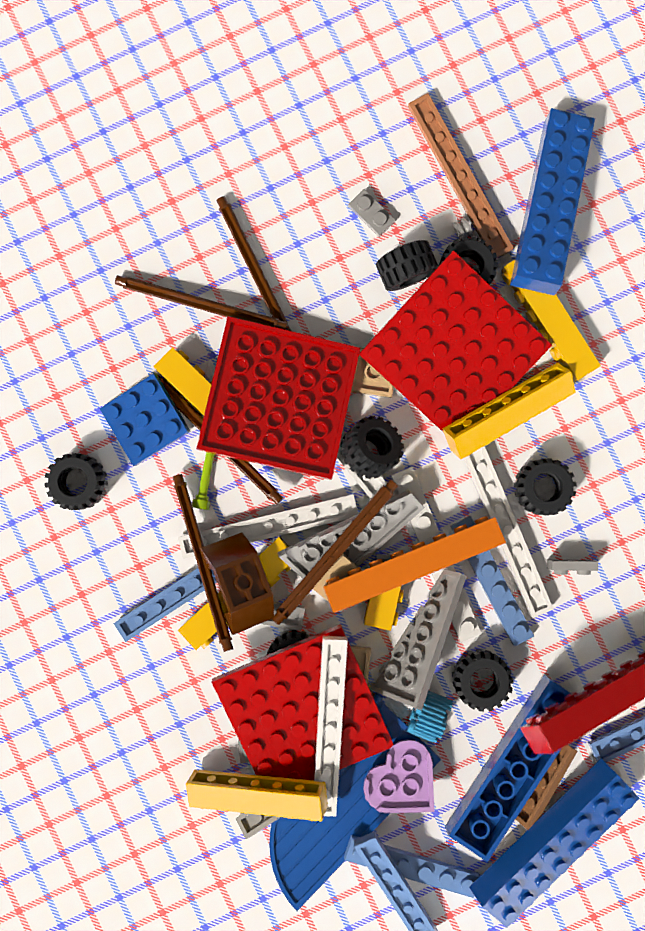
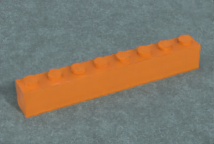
[323,516,506,613]

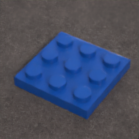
[100,373,191,466]

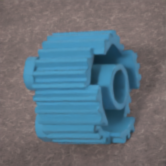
[407,690,453,743]

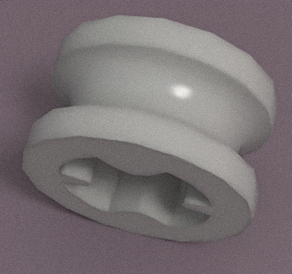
[453,218,473,240]

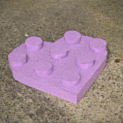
[363,739,435,813]

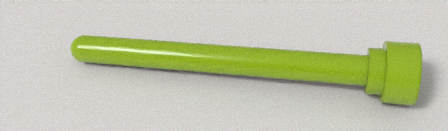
[192,452,215,510]

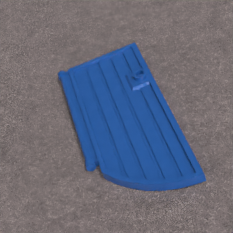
[269,693,441,911]

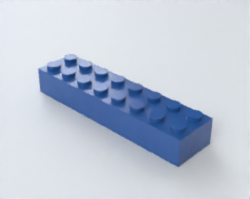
[510,108,595,296]
[445,675,571,862]
[469,758,640,928]

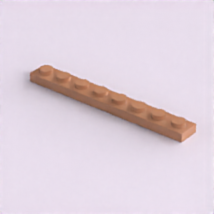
[408,93,514,260]

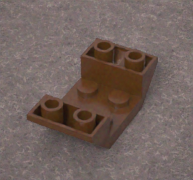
[200,532,274,635]

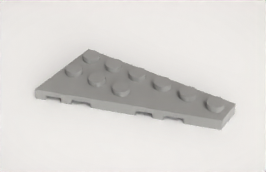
[277,490,425,579]
[369,569,467,710]

